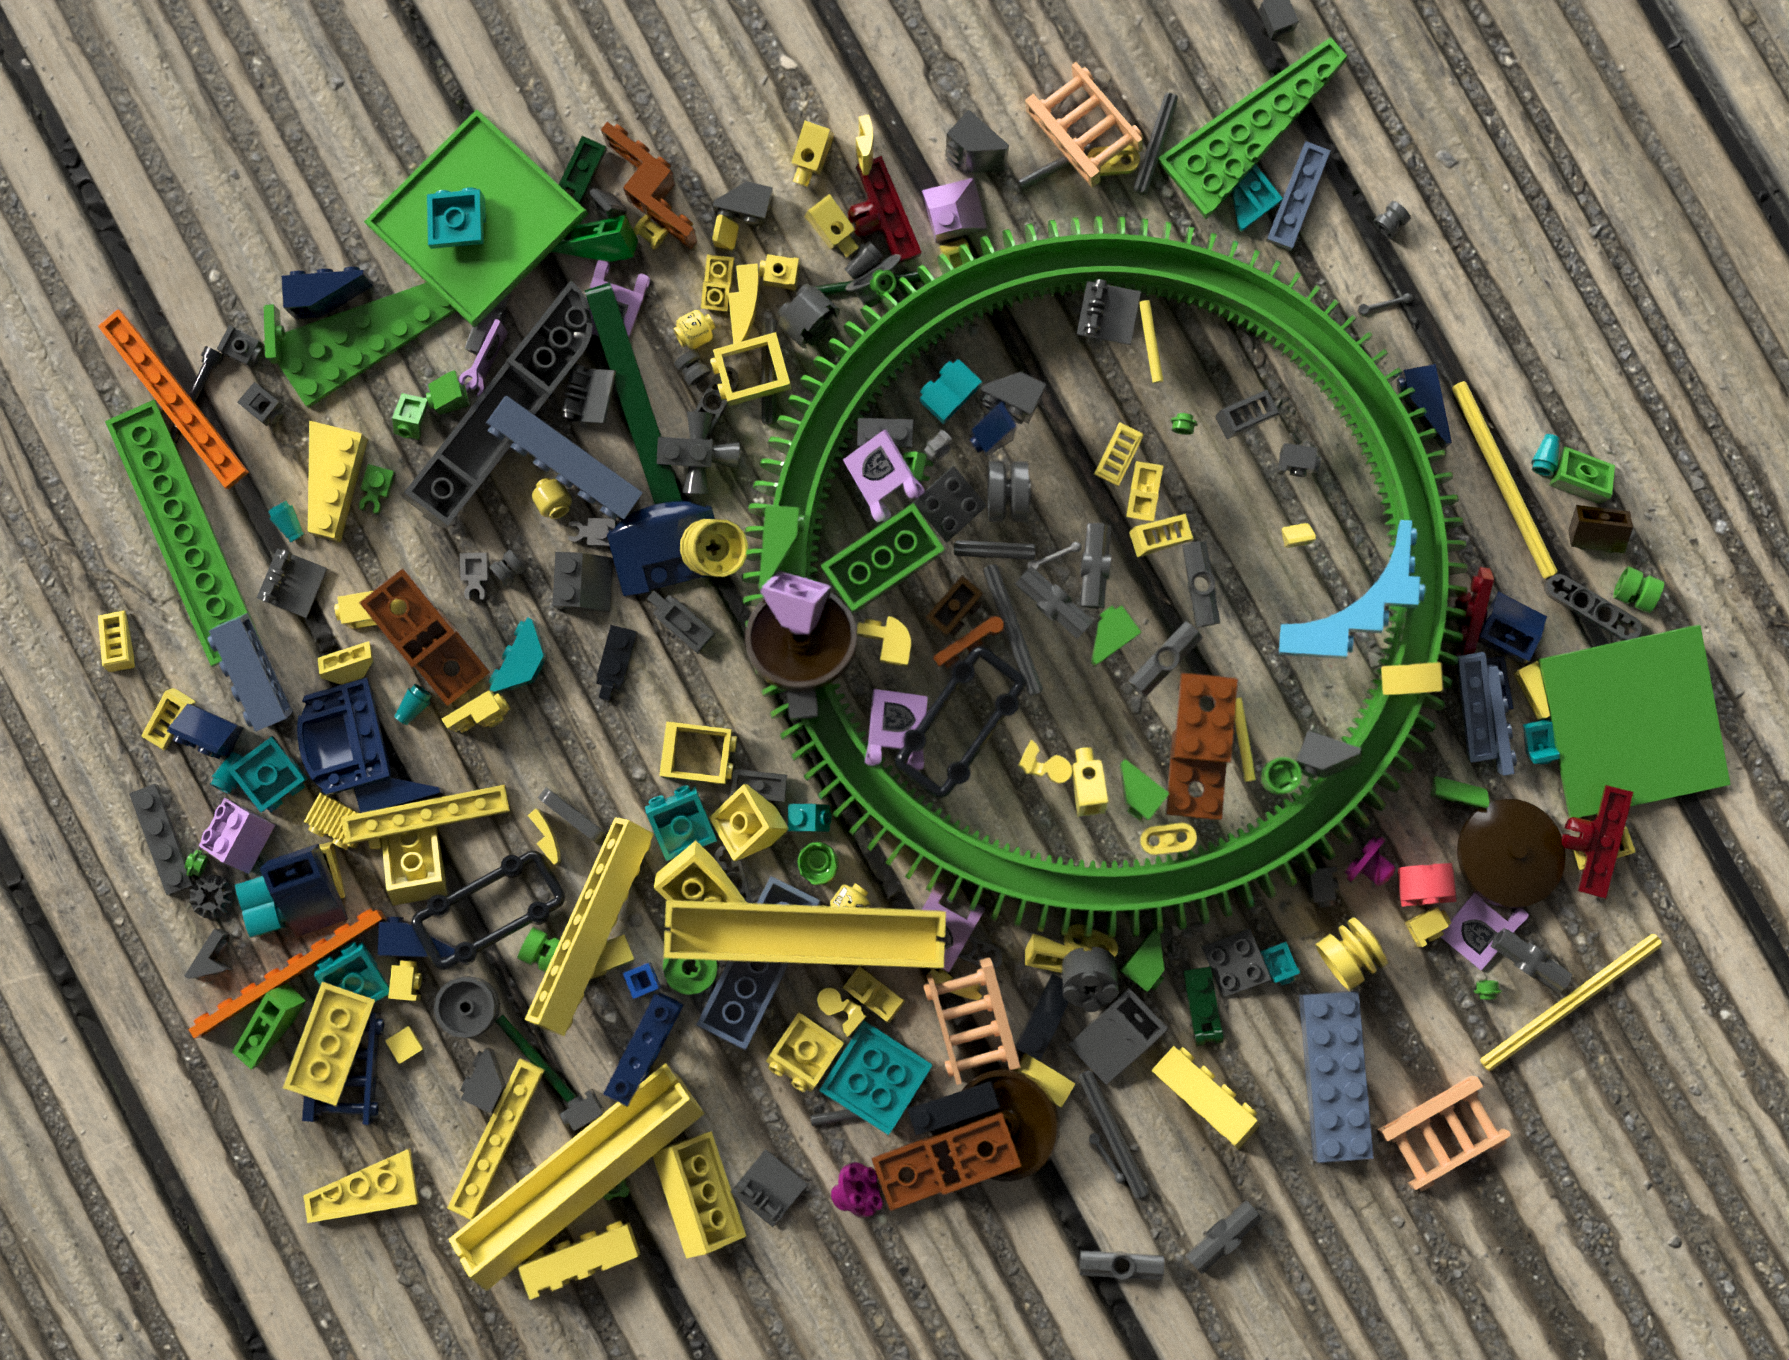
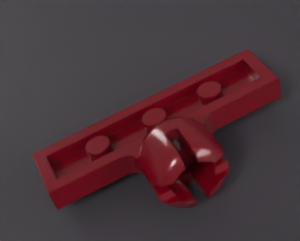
[848,156,922,264]
[1452,567,1494,675]
[1562,785,1633,898]

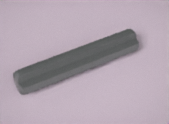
[954,540,1036,560]

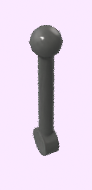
[1358,293,1413,315]
[1089,1133,1126,1184]

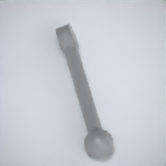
[1028,542,1082,570]

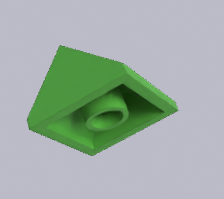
[1549,446,1615,504]

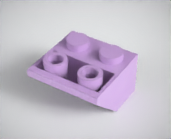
[199,798,275,874]

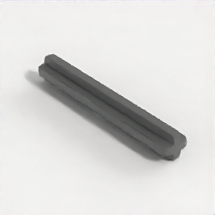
[1134,92,1178,195]
[762,318,776,424]

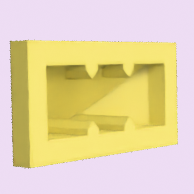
[318,641,373,685]

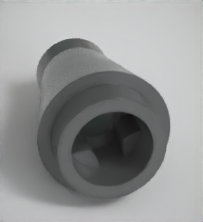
[844,241,883,280]

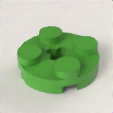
[663,958,718,995]

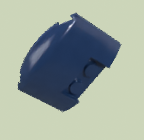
[607,501,715,596]
[297,677,391,796]

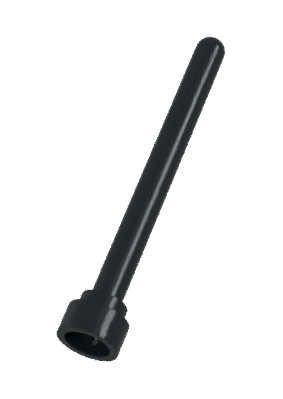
[170,346,225,444]

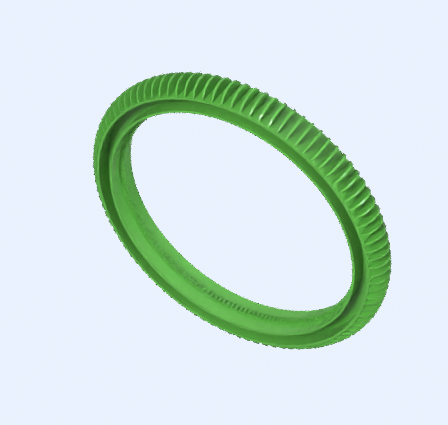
[742,216,1468,938]

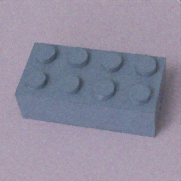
[208,613,293,732]

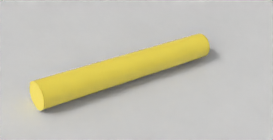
[1139,300,1163,383]
[1234,698,1256,782]

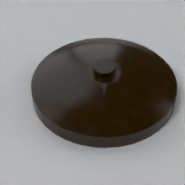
[745,592,858,692]
[1457,799,1566,909]
[951,1069,1060,1182]

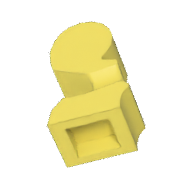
[1018,740,1072,784]
[817,987,866,1037]

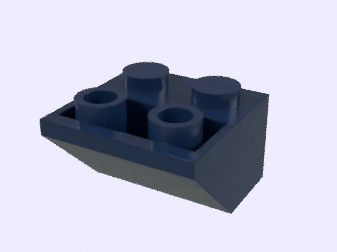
[1478,592,1547,664]
[167,704,244,759]

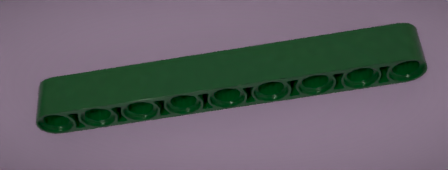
[585,282,683,504]

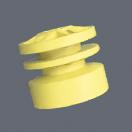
[680,519,748,577]
[1315,917,1388,992]

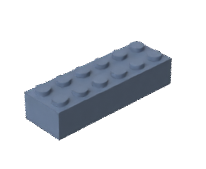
[486,396,643,520]
[696,876,821,1050]
[1299,990,1373,1163]

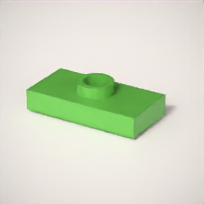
[263,304,285,364]

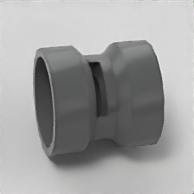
[1373,201,1411,239]
[674,349,711,387]
[489,549,528,587]

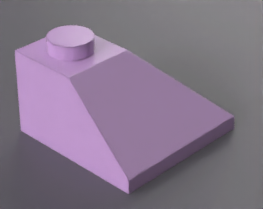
[922,178,987,243]
[761,570,831,634]

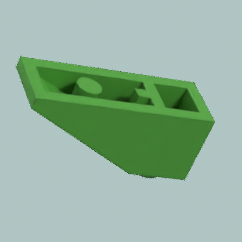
[759,505,805,592]
[232,984,306,1070]

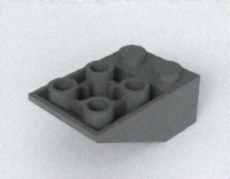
[1068,988,1168,1084]

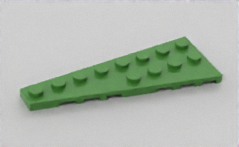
[1158,37,1347,219]
[263,282,456,408]

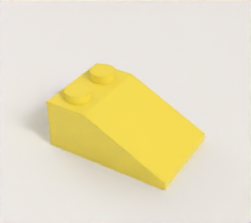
[381,827,447,906]
[654,841,747,903]

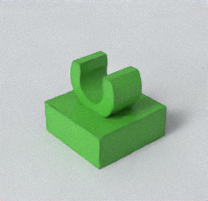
[903,452,933,481]

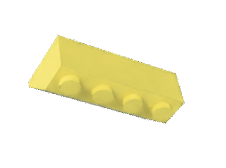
[653,1131,746,1259]

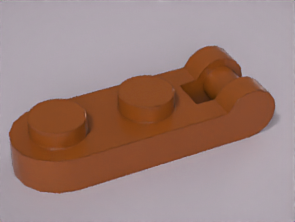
[933,616,1004,668]

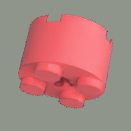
[1398,863,1457,907]

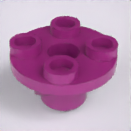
[1344,836,1395,886]
[831,1162,883,1218]

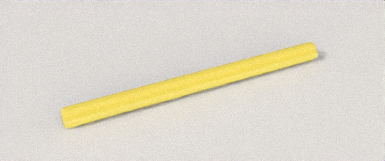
[1452,381,1557,579]
[1480,934,1663,1071]

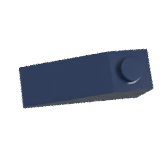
[1397,364,1452,448]
[969,402,1017,457]
[354,778,445,813]
[378,917,455,957]

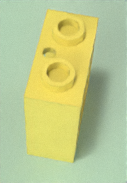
[710,332,792,406]
[335,591,407,629]
[659,721,737,785]

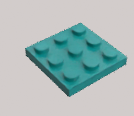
[819,1020,933,1136]

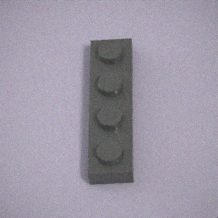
[129,784,194,895]

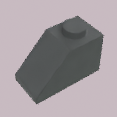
[1296,731,1363,779]

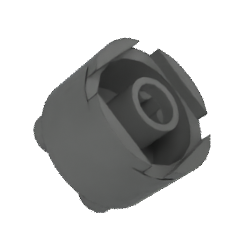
[778,284,840,349]
[1062,947,1119,1012]

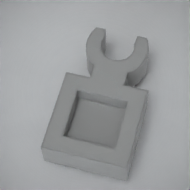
[924,430,952,461]
[568,518,616,547]
[460,552,490,599]

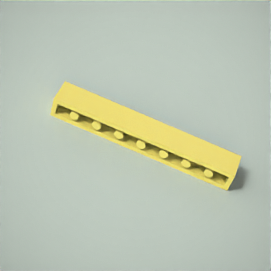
[525,817,654,1036]

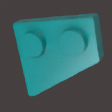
[1231,165,1283,232]

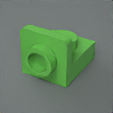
[392,393,428,439]

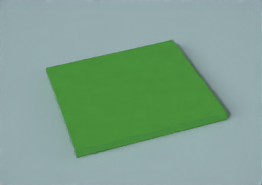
[364,110,588,328]
[1538,625,1731,818]

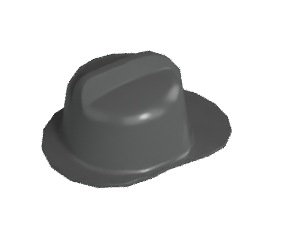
[845,254,901,308]

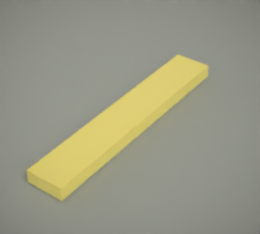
[341,785,510,845]
[447,1058,545,1220]

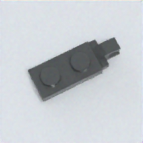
[647,591,716,654]

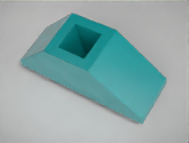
[489,617,547,694]

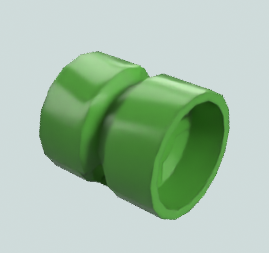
[1613,566,1664,613]
[1260,757,1302,795]
[517,927,560,973]

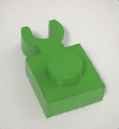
[359,464,395,515]

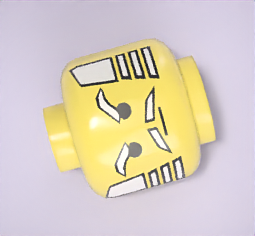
[830,883,870,908]

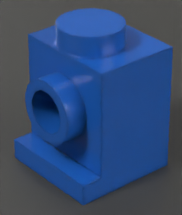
[623,962,662,999]

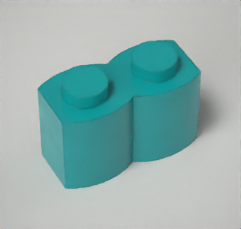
[920,359,982,425]
[235,876,286,938]

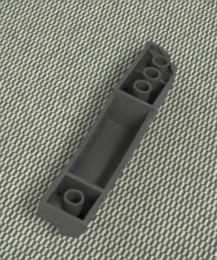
[402,281,593,528]

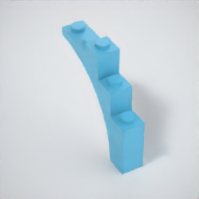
[1279,520,1425,659]

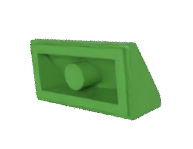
[1430,776,1489,808]

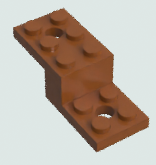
[601,122,697,250]
[359,568,490,706]
[1165,673,1238,820]
[871,1112,1021,1211]

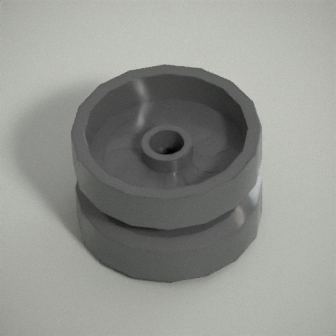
[988,461,1031,522]
[434,976,500,1038]

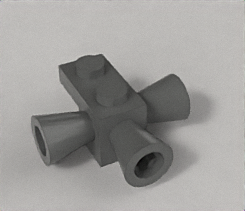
[657,412,739,495]

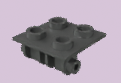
[1077,279,1141,345]
[561,365,616,424]
[913,466,987,543]
[257,548,328,618]
[1202,928,1272,997]
[730,1149,808,1227]

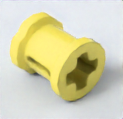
[634,214,669,250]

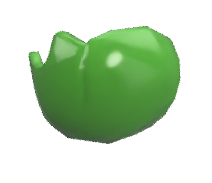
[797,842,839,885]

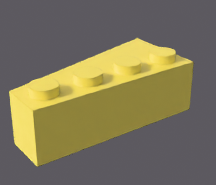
[308,421,368,542]
[1152,1046,1260,1150]
[518,1220,640,1300]

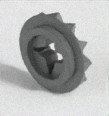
[189,875,234,919]

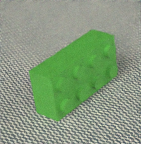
[821,503,945,615]

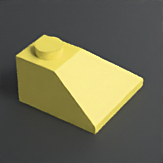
[709,784,789,861]

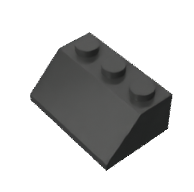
[945,110,1009,173]

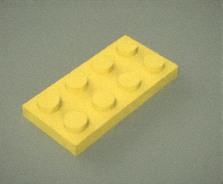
[283,982,375,1106]

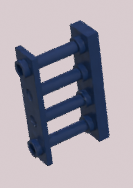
[603,992,685,1107]
[302,1010,385,1125]

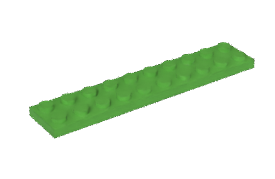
[105,399,263,667]

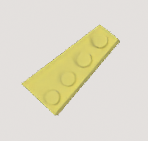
[304,1148,419,1223]

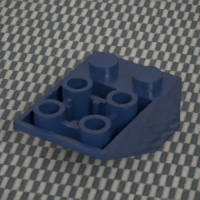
[282,267,373,319]
[260,843,348,937]

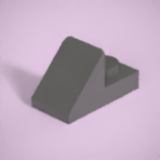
[184,929,233,979]

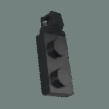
[596,625,638,702]

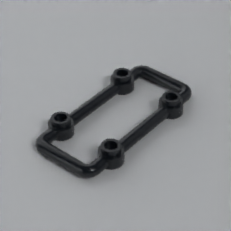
[895,647,1025,798]
[411,851,565,970]

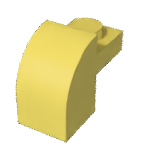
[857,616,911,667]

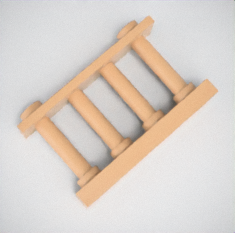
[1025,62,1143,188]
[923,957,1020,1085]
[1377,1076,1511,1191]

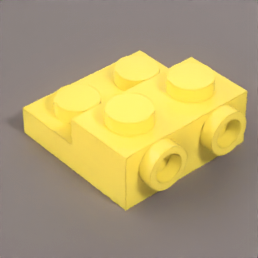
[442,690,511,733]
[766,1012,844,1092]

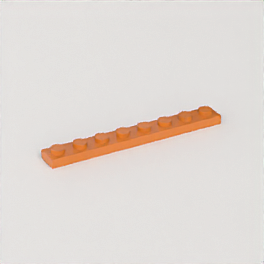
[98,309,249,490]
[188,908,386,1039]

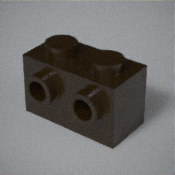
[1568,505,1633,553]
[925,575,983,638]

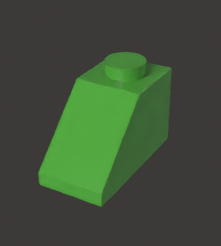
[426,370,470,415]
[1091,605,1141,667]
[1120,759,1170,821]
[1120,928,1164,992]

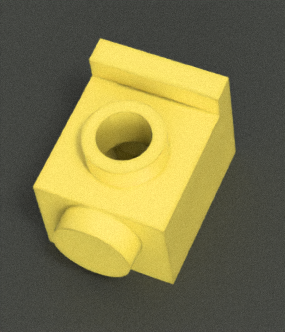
[759,254,800,290]
[1404,907,1451,947]
[388,960,422,1001]

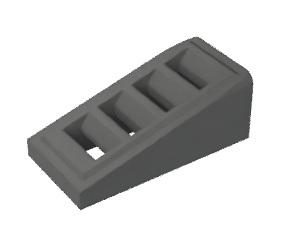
[590,188,627,219]
[1215,390,1280,439]

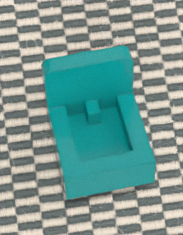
[1523,719,1560,765]
[788,804,832,832]
[1261,942,1301,986]

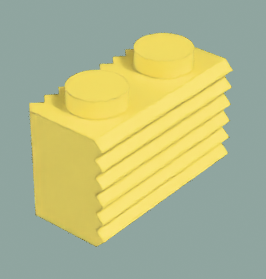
[304,793,359,850]

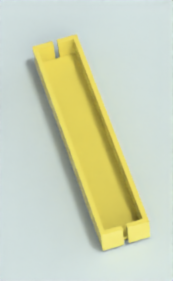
[664,900,946,968]
[449,1063,705,1291]

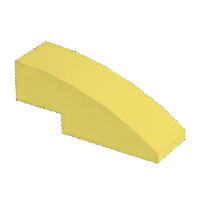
[728,263,760,344]

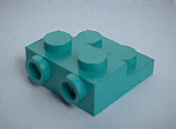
[427,187,486,249]
[227,736,308,813]
[645,785,717,861]
[314,941,390,1002]

